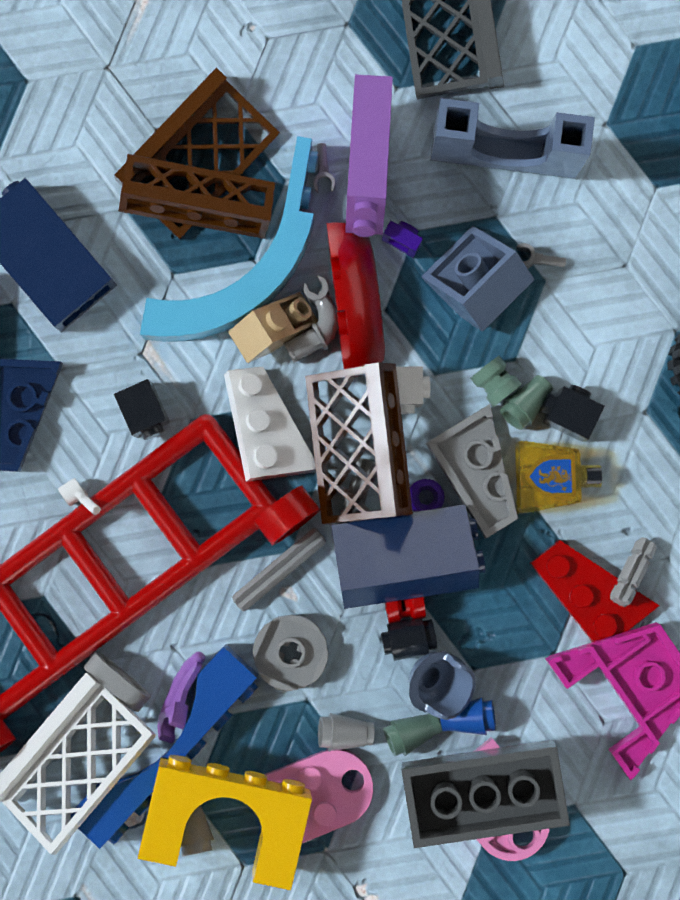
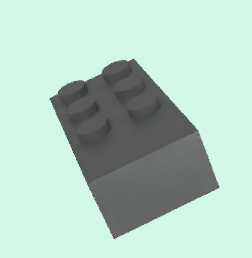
[401,740,570,848]

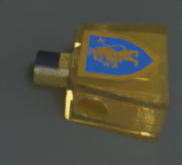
[515,441,602,514]

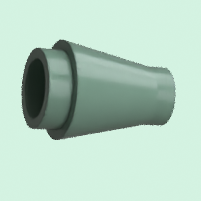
[500,375,553,430]
[383,713,442,756]

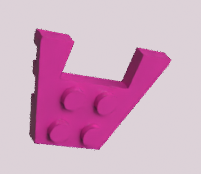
[545,622,680,780]

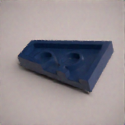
[0,359,63,472]

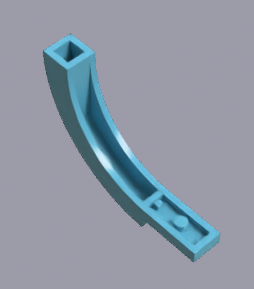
[140,136,318,342]

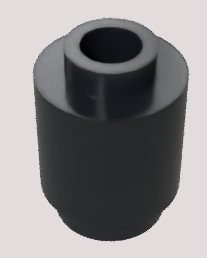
[381,618,438,661]

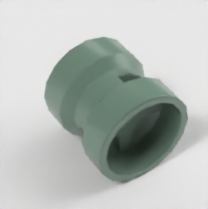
[470,355,522,407]

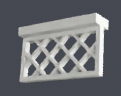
[0,673,156,855]

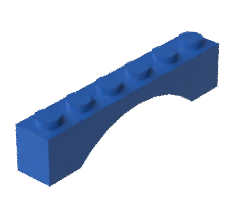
[71,644,259,849]

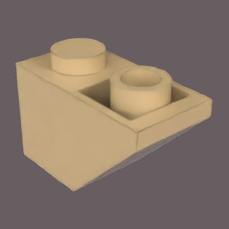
[228,292,318,363]

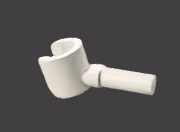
[58,478,101,515]

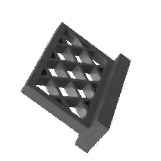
[402,0,504,100]

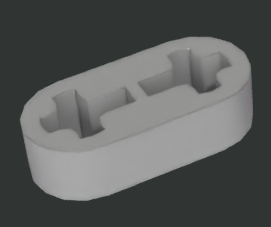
[84,651,151,712]

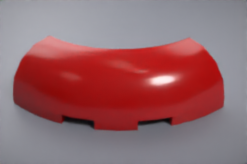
[326,222,385,377]

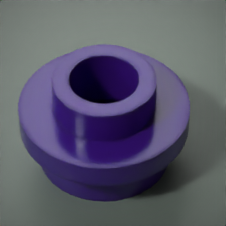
[410,479,445,512]

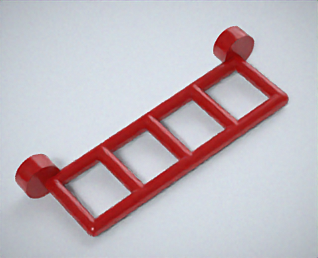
[0,414,321,753]

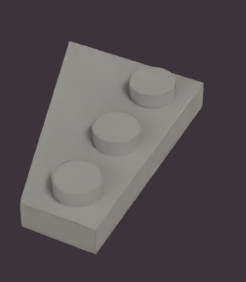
[426,404,518,538]

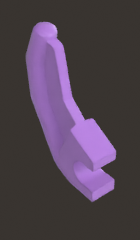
[157,651,206,744]

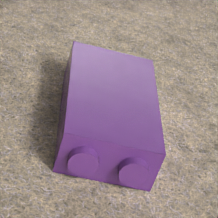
[345,74,393,237]

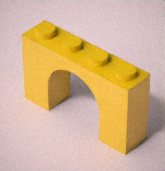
[137,755,312,890]

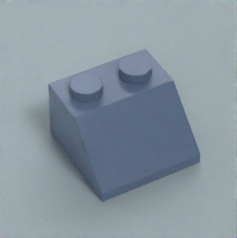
[421,226,534,332]

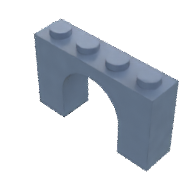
[430,98,595,178]

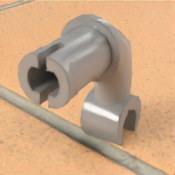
[283,275,339,363]

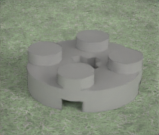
[253,614,328,691]

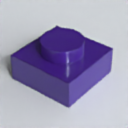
[382,220,423,259]

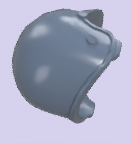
[409,651,476,720]

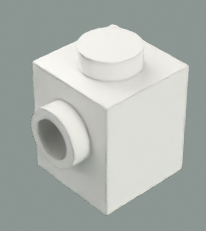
[396,366,430,414]

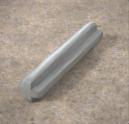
[232,528,326,611]

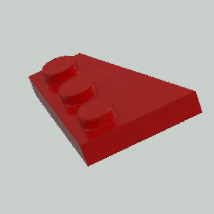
[529,540,660,642]

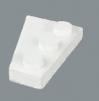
[224,366,316,482]

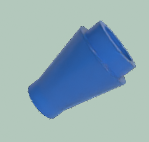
[440,697,496,735]

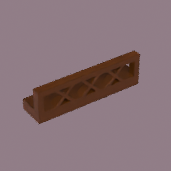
[118,154,275,239]

